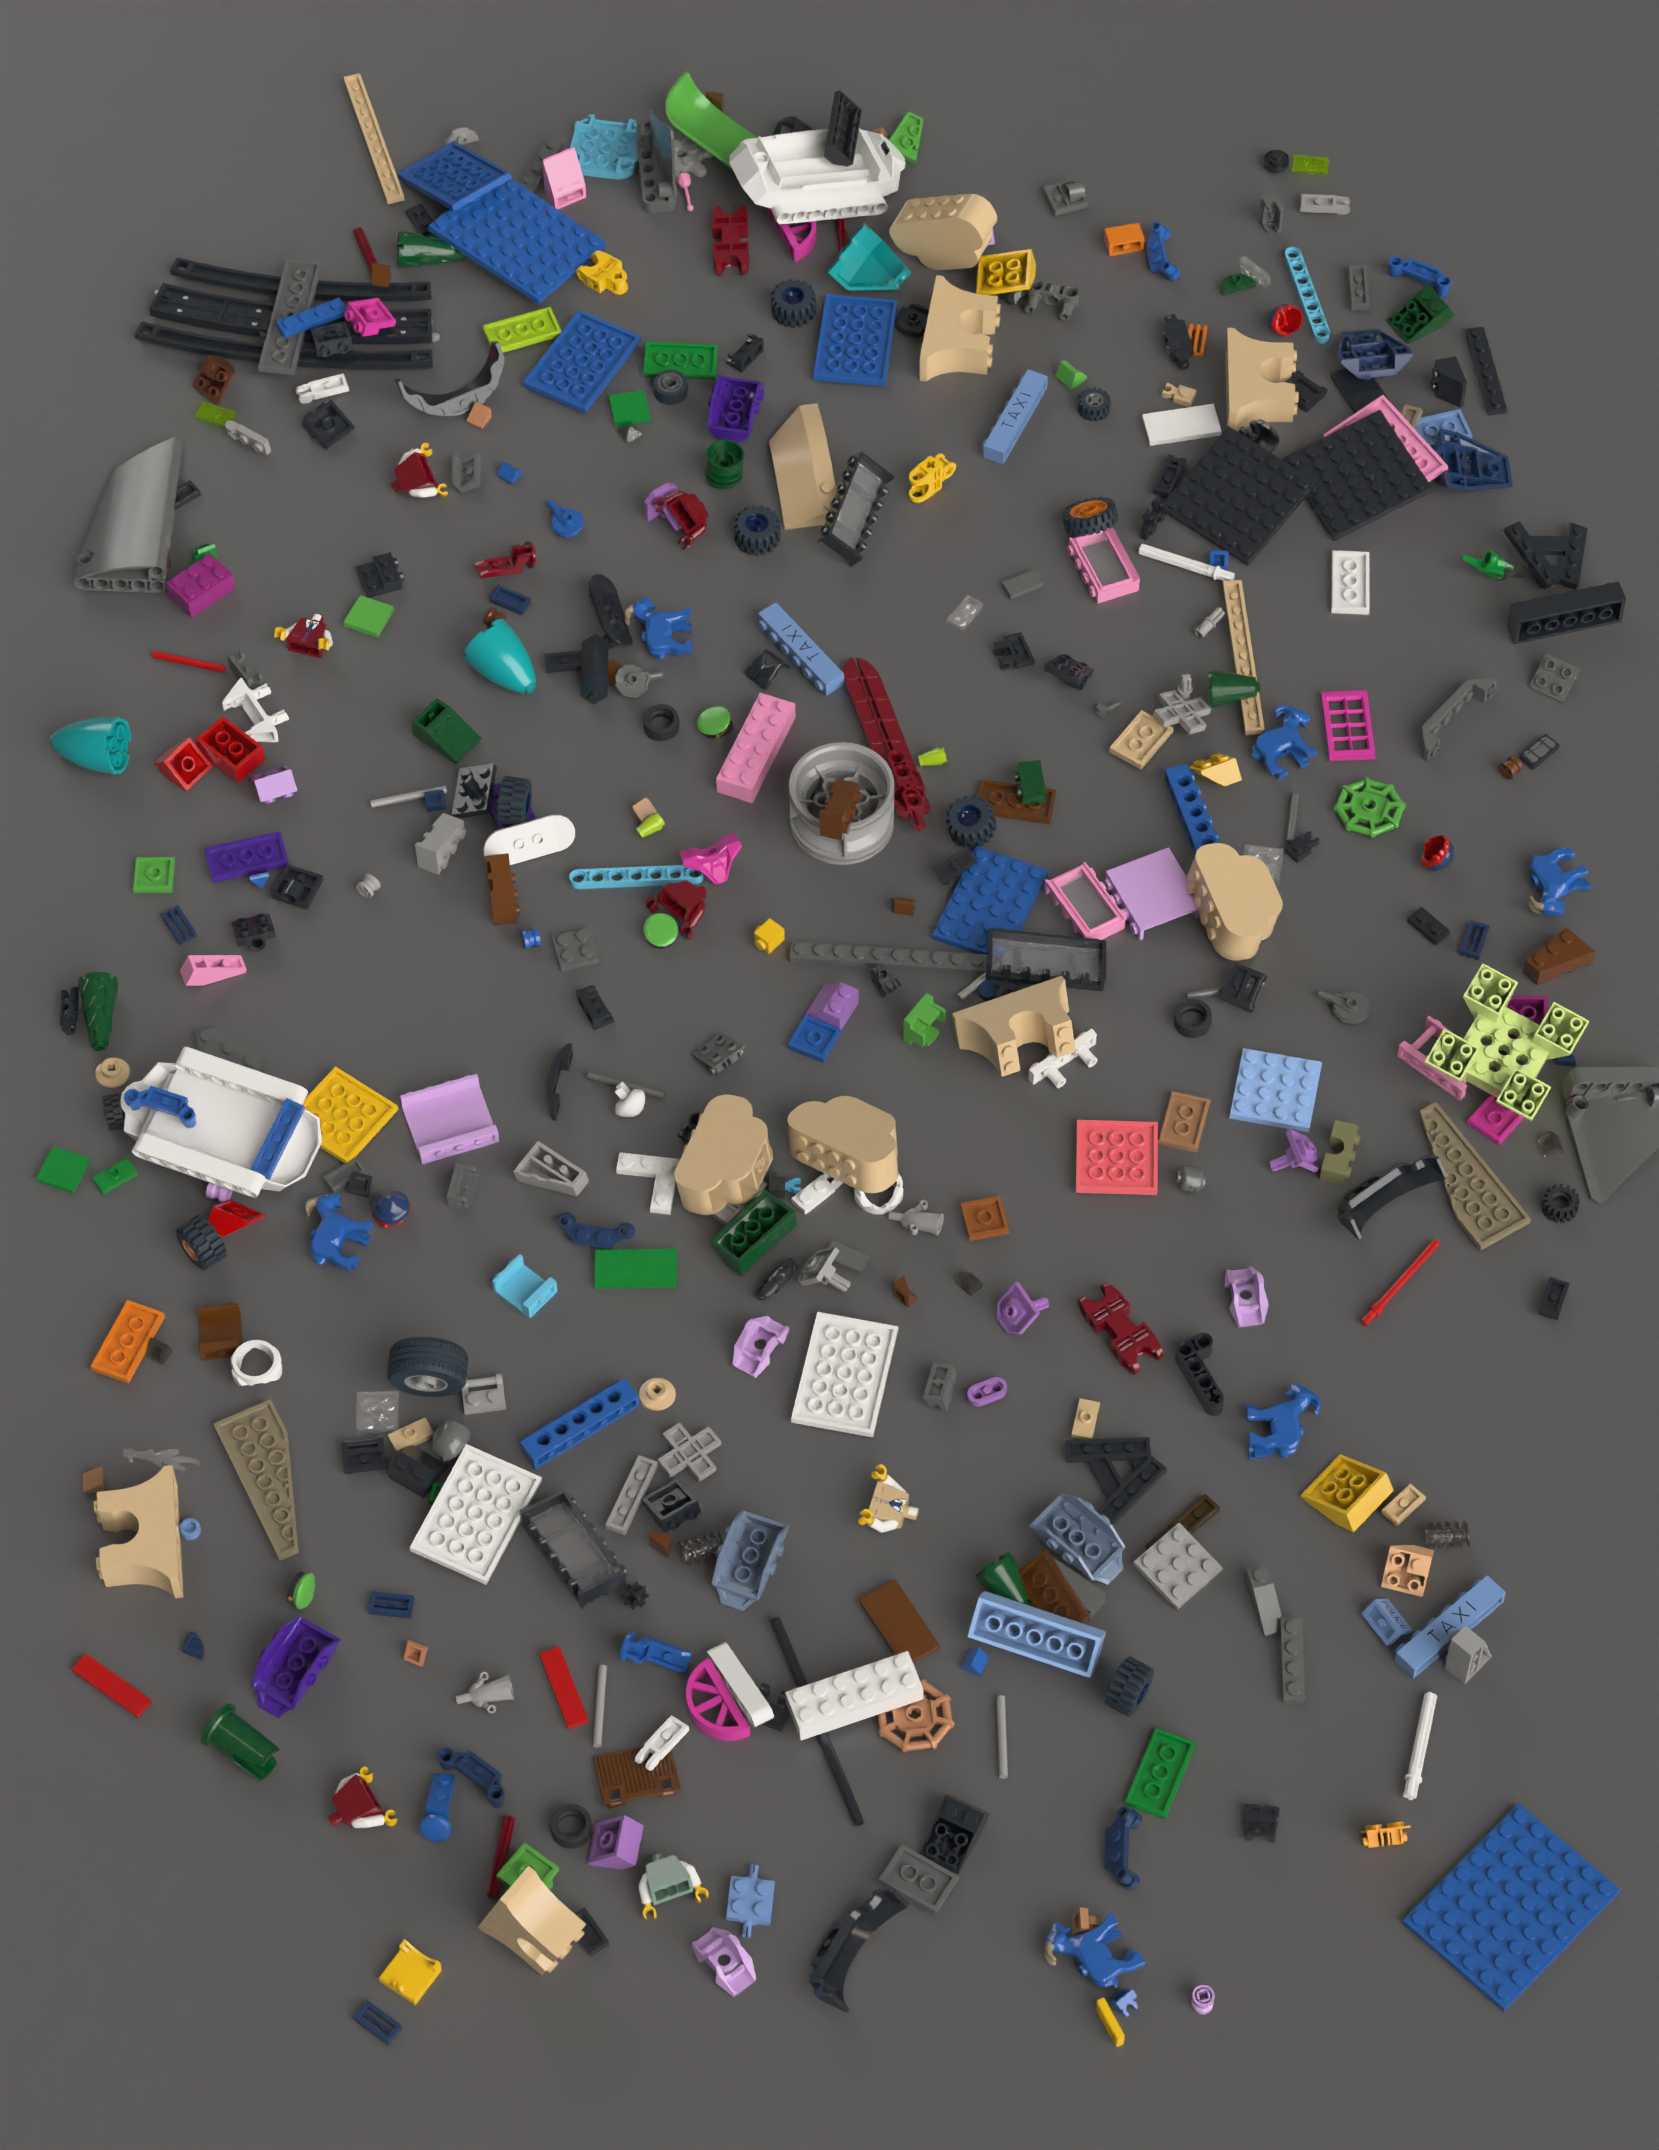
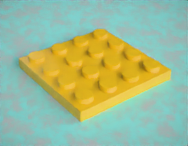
[302,1066,398,1163]

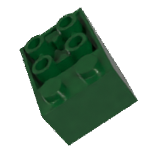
[1387,284,1455,344]
[412,698,482,764]

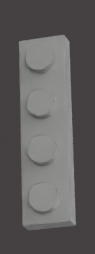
[605,1455,658,1535]

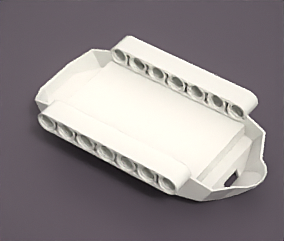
[729,128,906,224]
[120,1047,322,1198]

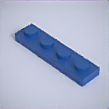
[276,298,346,339]
[250,1098,306,1180]

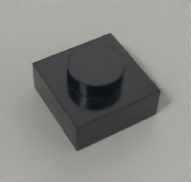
[348,1171,372,1198]

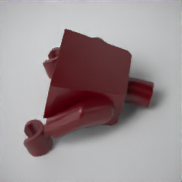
[652,490,709,550]
[646,880,707,940]

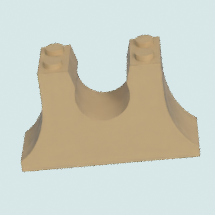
[920,275,1001,382]
[1225,328,1299,432]
[952,976,1076,1077]
[94,1465,183,1598]
[478,1866,586,1976]

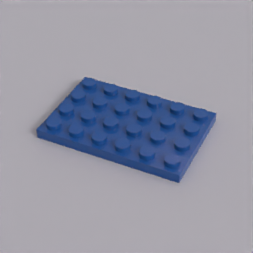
[397,141,511,211]
[813,294,898,387]
[523,310,641,414]
[932,846,1048,962]

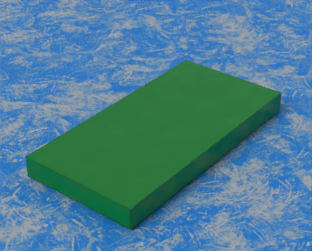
[643,341,718,380]
[595,1249,677,1289]
[1124,1727,1196,1820]

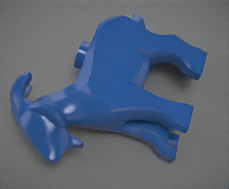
[1251,705,1318,780]
[1246,1383,1321,1460]

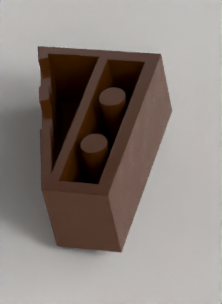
[819,778,862,841]
[1523,927,1595,985]

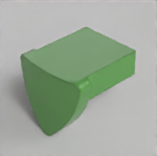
[1055,360,1087,390]

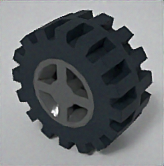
[1078,387,1111,422]

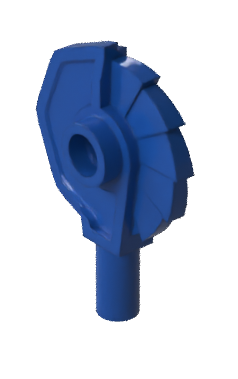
[546,499,585,538]

